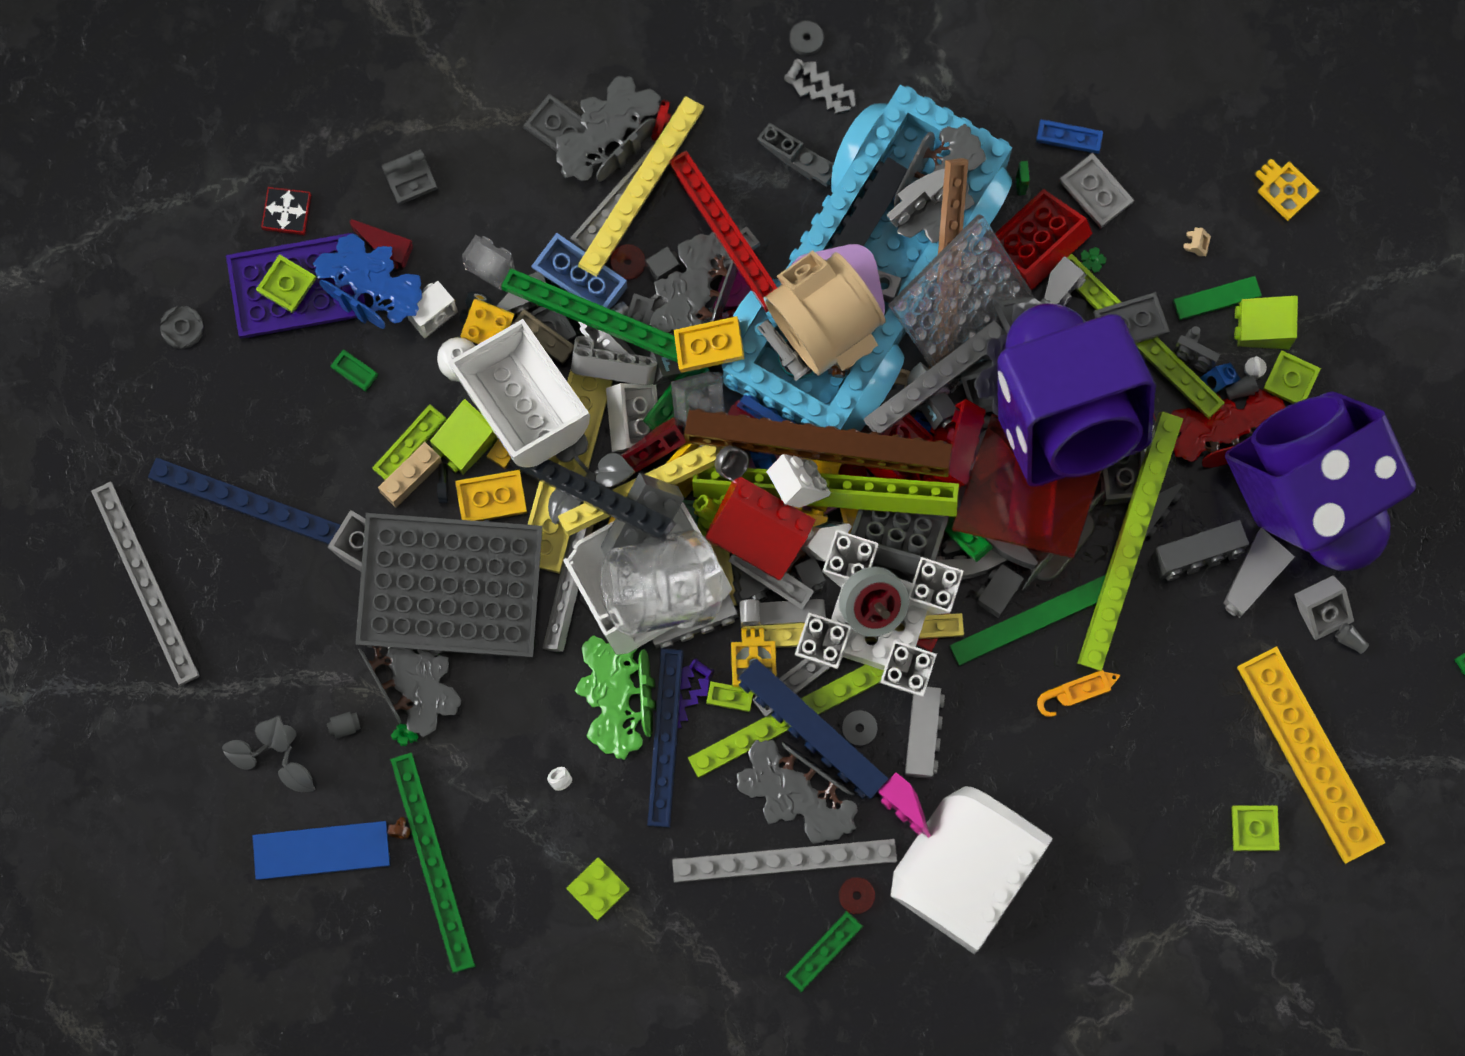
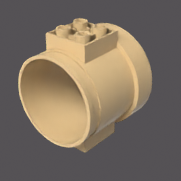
[764,251,886,376]

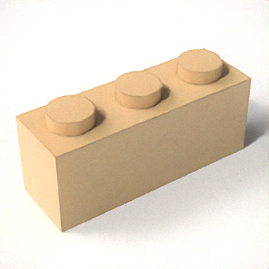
[378,442,443,508]

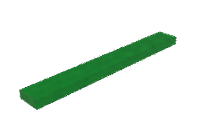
[949,575,1106,666]

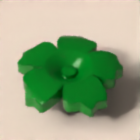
[1081,247,1106,273]
[391,724,419,746]

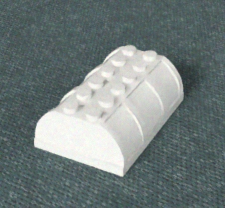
[448,319,590,467]

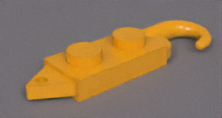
[1037,670,1120,717]

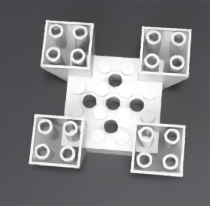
[795,530,964,697]

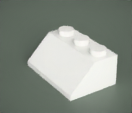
[606,383,658,452]

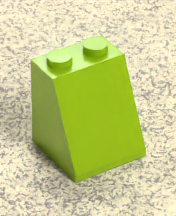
[1234,296,1298,350]
[430,399,498,475]

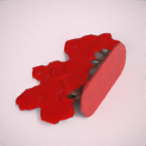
[1171,389,1285,468]

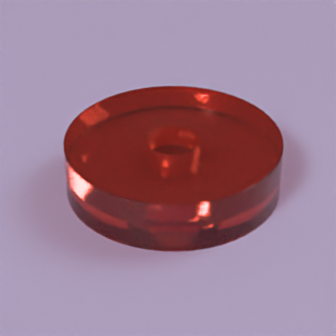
[611,244,645,280]
[839,877,875,914]

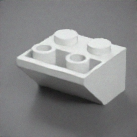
[767,454,831,508]

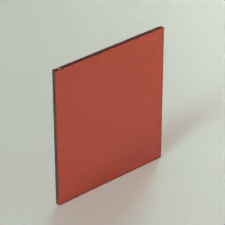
[952,414,1102,558]

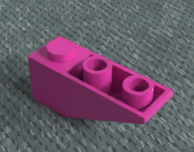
[878,772,931,838]

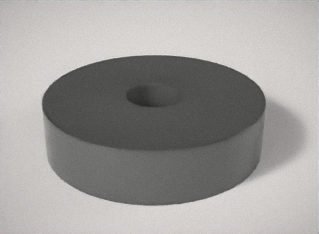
[790,21,824,56]
[842,710,878,747]

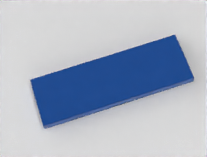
[252,821,390,880]

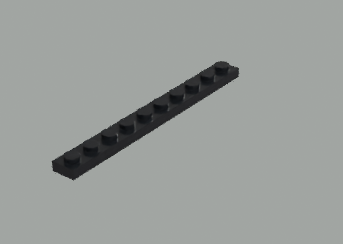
[508,459,676,542]

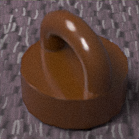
[387,817,411,839]

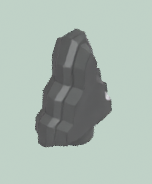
[731,563,770,605]

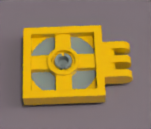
[1255,159,1319,221]
[731,627,777,687]

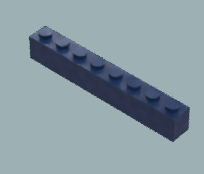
[737,659,888,799]

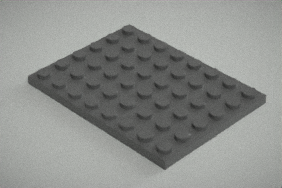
[355,513,542,658]

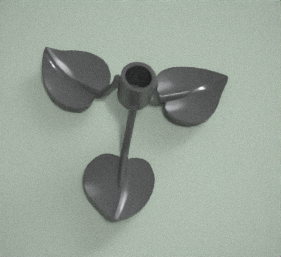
[548,434,635,525]
[222,716,316,793]

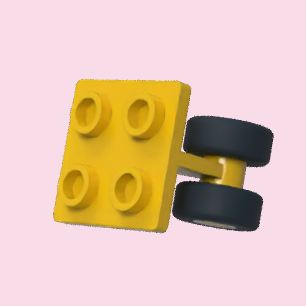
[459,292,514,344]

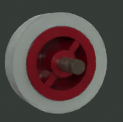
[839,567,909,637]

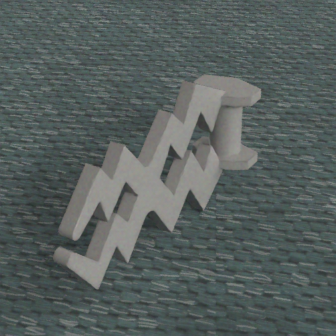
[784,59,855,114]

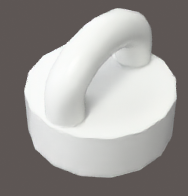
[1244,356,1267,380]
[547,767,572,791]

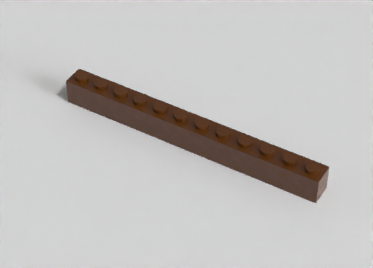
[684,409,952,477]

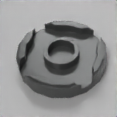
[160,306,204,349]

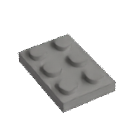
[1059,153,1134,229]

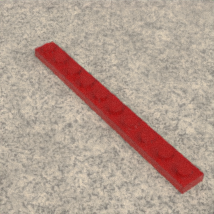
[669,151,778,312]

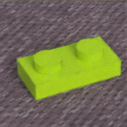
[706,681,753,712]

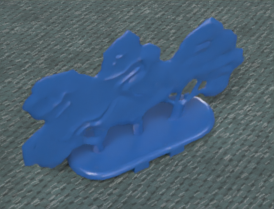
[313,234,422,329]

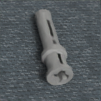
[757,319,810,381]

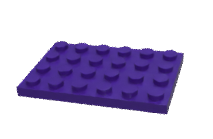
[226,233,366,339]

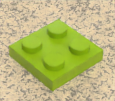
[256,254,317,313]
[1263,350,1321,404]
[1232,805,1280,851]
[566,857,630,921]

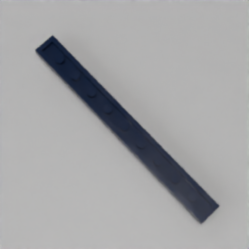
[148,458,341,545]

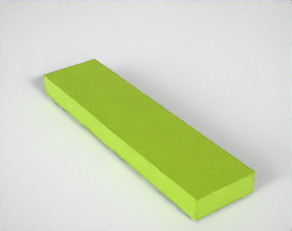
[372,404,447,480]

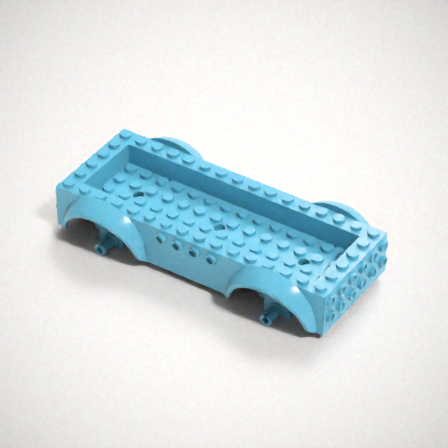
[722,85,1012,431]

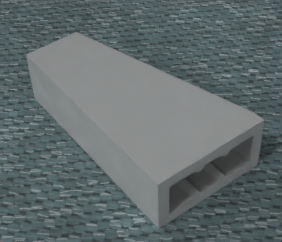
[1223,528,1295,618]

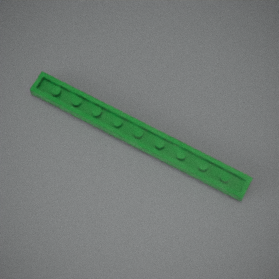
[501,268,698,371]
[390,752,475,973]

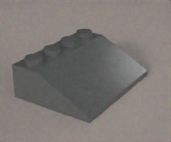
[850,509,949,575]

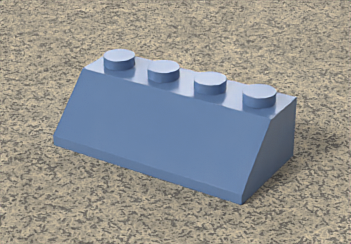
[531,233,627,309]

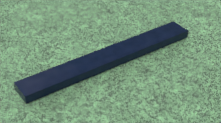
[648,649,684,827]

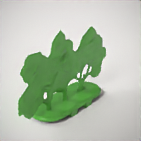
[574,635,657,760]

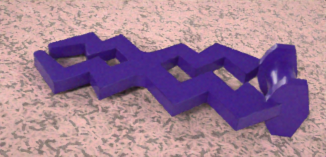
[655,658,714,729]

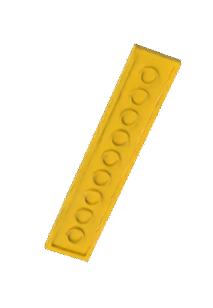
[1237,646,1385,864]

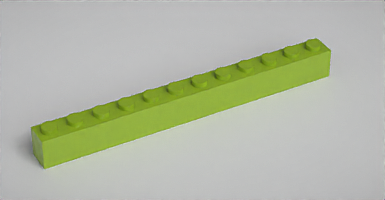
[1077,411,1183,671]
[692,466,959,517]

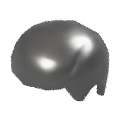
[714,445,749,481]

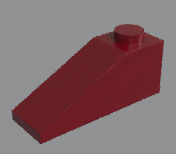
[350,219,413,270]
[621,417,685,473]

